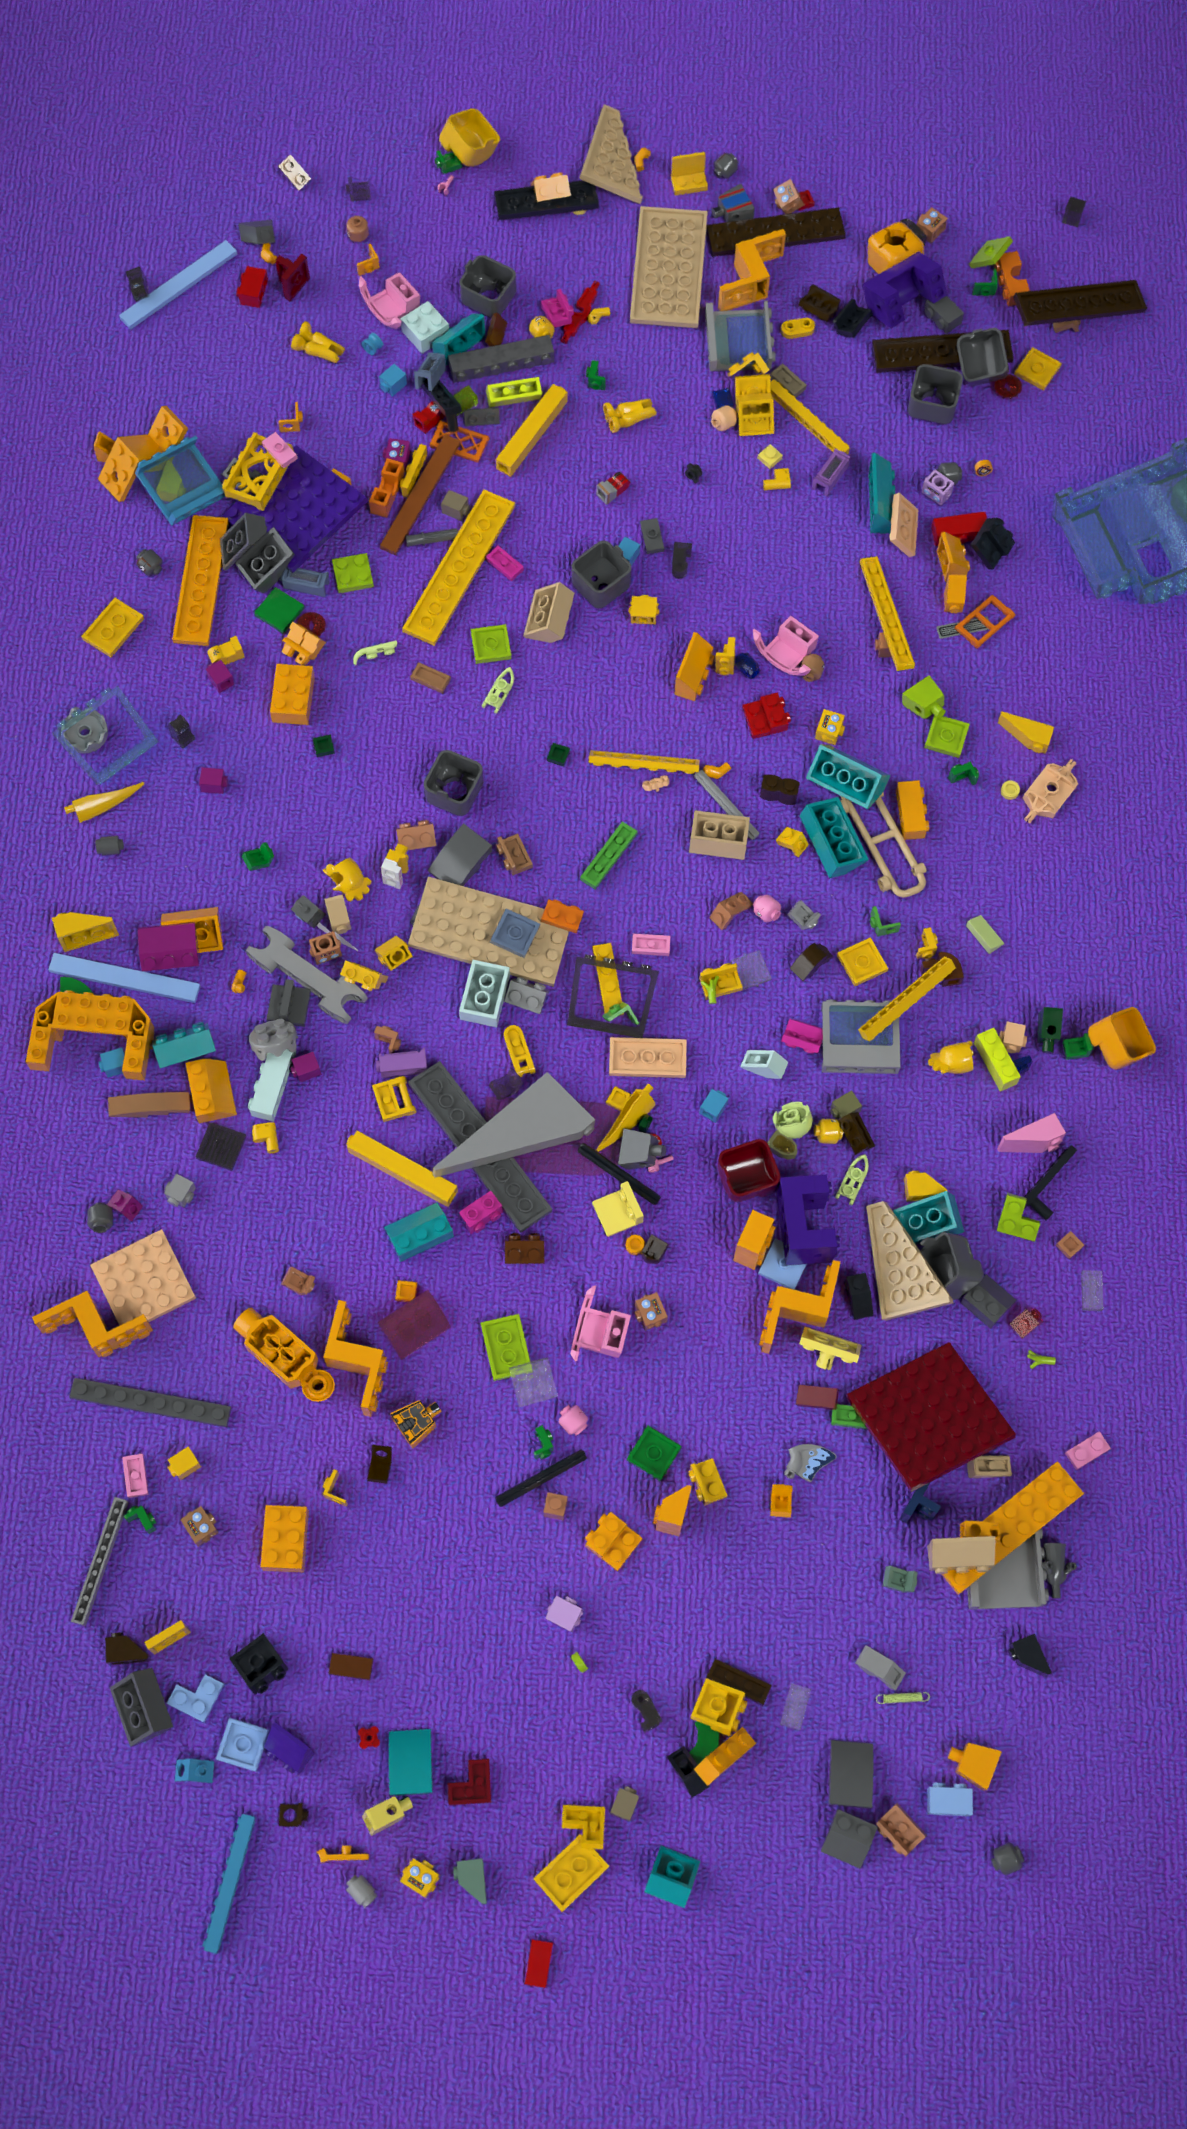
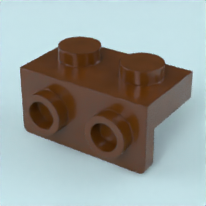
[505,1233,544,1264]

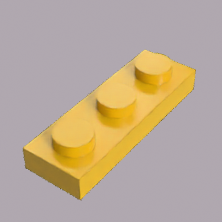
[399,444,428,498]

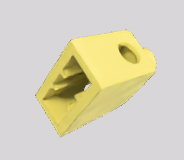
[362,1796,413,1836]

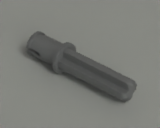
[406,528,458,547]

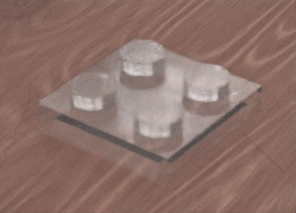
[509,1357,558,1407]

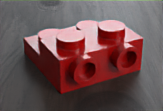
[742,692,791,739]

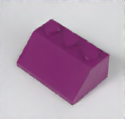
[138,922,200,971]

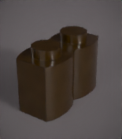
[760,775,800,805]

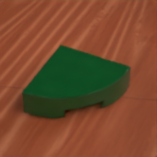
[639,1114,653,1133]

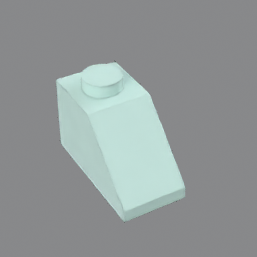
[740,1050,788,1079]

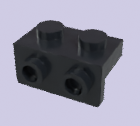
[833,299,873,338]

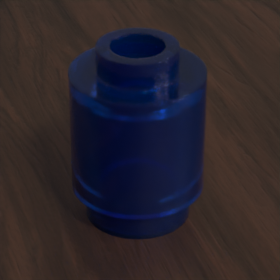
[734,652,761,680]

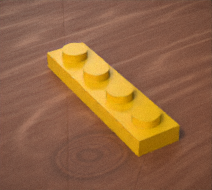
[592,943,624,1016]

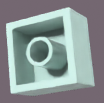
[400,301,449,354]

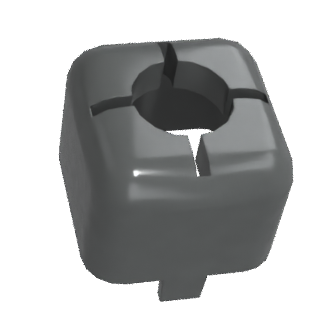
[460,255,516,318]
[908,364,963,424]
[424,750,484,816]

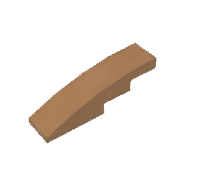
[108,1092,190,1118]

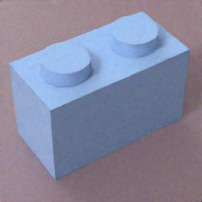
[927,1783,973,1816]

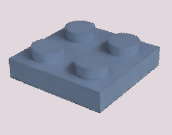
[490,909,540,958]

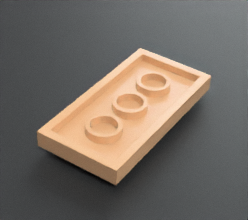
[609,1037,687,1078]

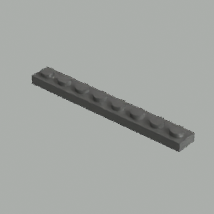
[69,1378,232,1428]

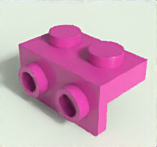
[541,289,574,328]
[781,1018,823,1053]
[459,1191,503,1234]

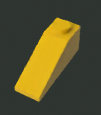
[998,711,1054,754]

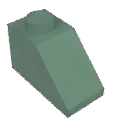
[453,1859,487,1905]

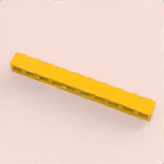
[771,379,850,455]
[858,957,956,1042]

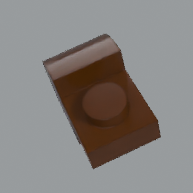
[920,952,964,987]

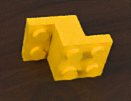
[735,374,774,436]

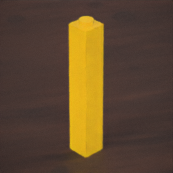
[496,384,568,477]
[346,1131,458,1207]

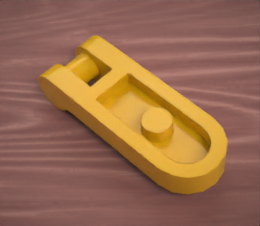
[504,1025,536,1078]

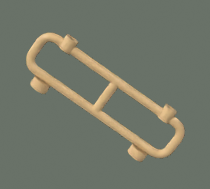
[840,792,926,898]

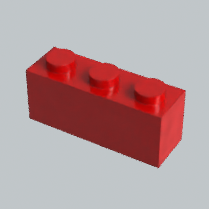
[931,511,987,546]

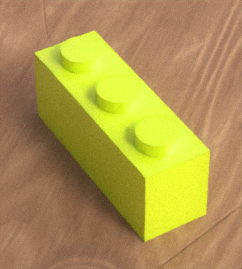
[486,377,542,408]
[974,1028,1021,1092]

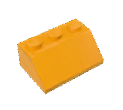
[675,632,715,701]
[161,907,223,953]
[185,1059,237,1124]
[653,1485,692,1536]

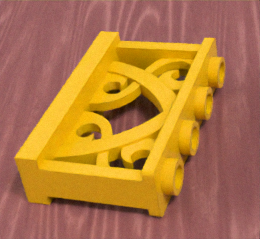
[222,432,294,511]

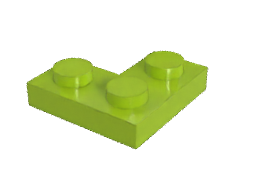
[997,1193,1040,1242]

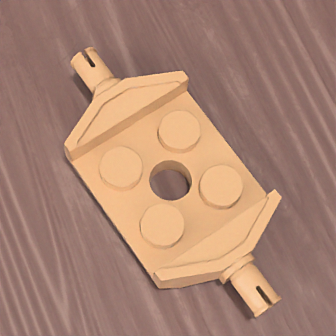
[1023,759,1078,823]

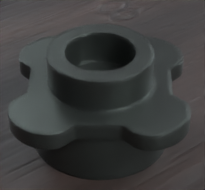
[685,463,702,483]

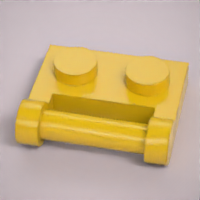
[372,1076,417,1122]

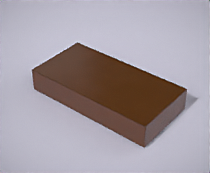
[485,312,508,347]
[329,1653,374,1680]

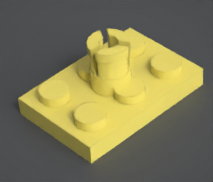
[799,1326,862,1370]

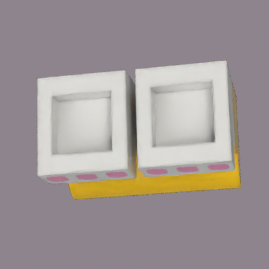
[381,844,409,889]

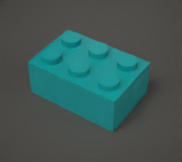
[152,1022,216,1068]

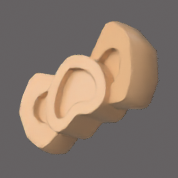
[642,775,670,792]

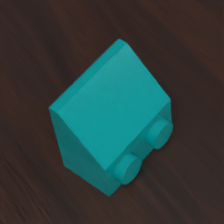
[644,1846,700,1908]

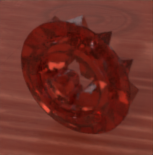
[994,374,1022,400]
[297,612,326,637]

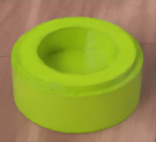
[571,1652,589,1673]

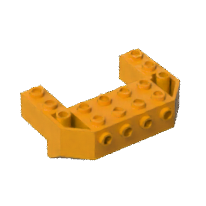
[26,990,154,1081]

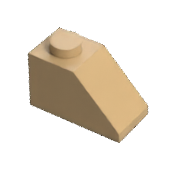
[324,894,351,934]

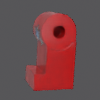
[412,401,445,434]

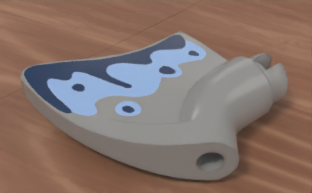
[784,1444,836,1483]

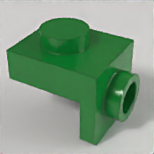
[435,150,462,174]
[586,360,606,390]
[948,761,979,785]
[242,842,274,871]
[1062,1033,1094,1060]
[533,1425,553,1460]
[124,1506,157,1534]

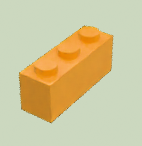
[895,780,929,840]
[694,1727,756,1786]

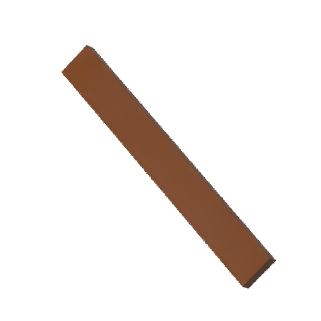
[380,434,461,556]

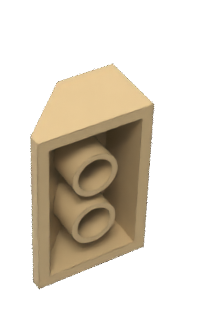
[523,582,574,643]
[689,810,750,860]
[927,1536,995,1574]

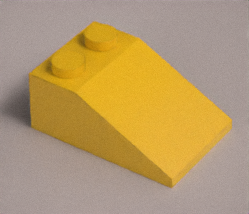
[52,912,119,952]

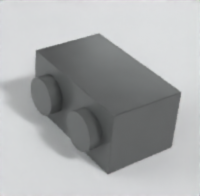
[924,296,964,334]

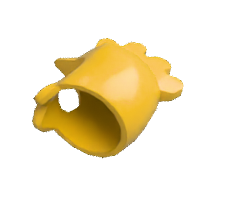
[323,857,371,902]
[928,1041,973,1074]

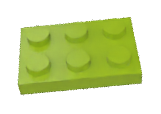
[480,1314,533,1381]

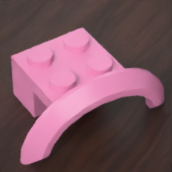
[359,272,420,329]
[753,616,819,676]
[570,1285,631,1362]

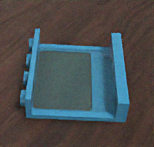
[135,436,225,526]

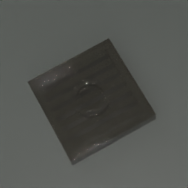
[195,1122,247,1171]

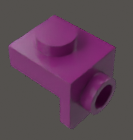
[107,1189,143,1221]

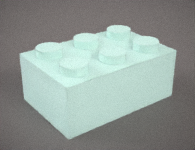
[459,960,510,1027]

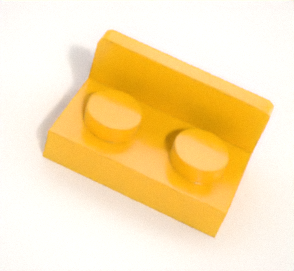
[716,637,735,675]
[688,1458,728,1506]

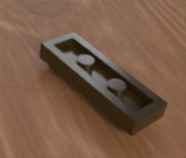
[706,1659,772,1706]

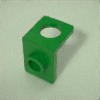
[972,269,998,296]

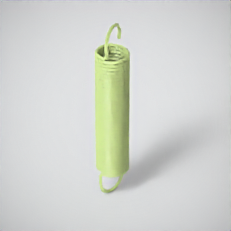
[876,1692,930,1704]

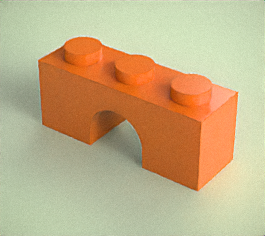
[994,251,1030,307]
[369,458,405,518]

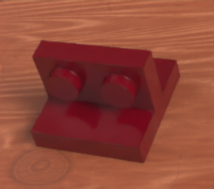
[275,254,310,302]

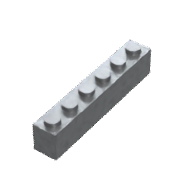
[448,335,554,383]

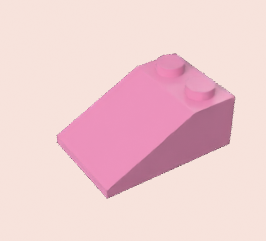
[997,1113,1066,1153]

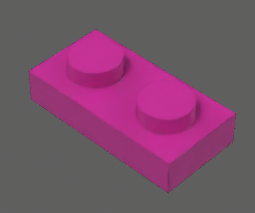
[486,545,524,582]

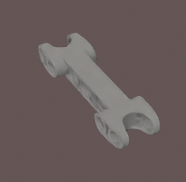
[245,926,368,1024]

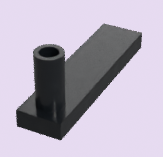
[421,378,462,432]
[1024,1145,1077,1221]

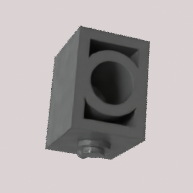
[291,895,326,928]

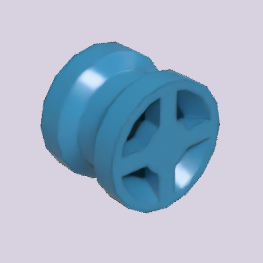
[362,333,383,355]

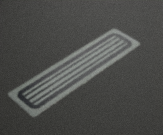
[936,617,989,639]

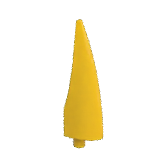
[64,782,145,823]
[596,1084,656,1152]

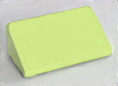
[966,915,1004,954]

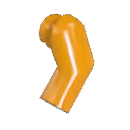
[261,243,277,264]
[231,970,247,994]

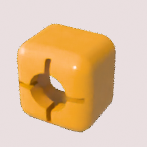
[868,222,924,274]

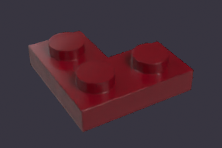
[448,1759,491,1806]

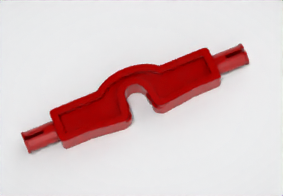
[561,280,600,344]

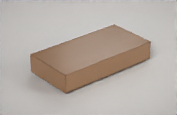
[410,662,451,694]

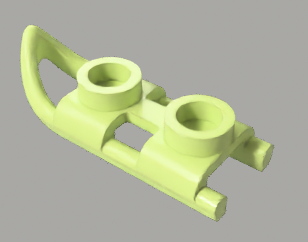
[353,641,397,665]
[482,667,514,714]
[835,1155,869,1205]

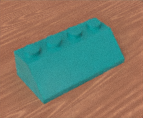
[868,453,895,533]
[806,744,891,809]
[799,797,869,879]

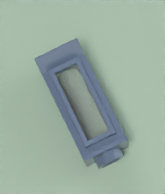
[414,352,446,391]
[280,568,330,597]

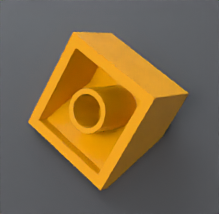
[937,532,970,582]

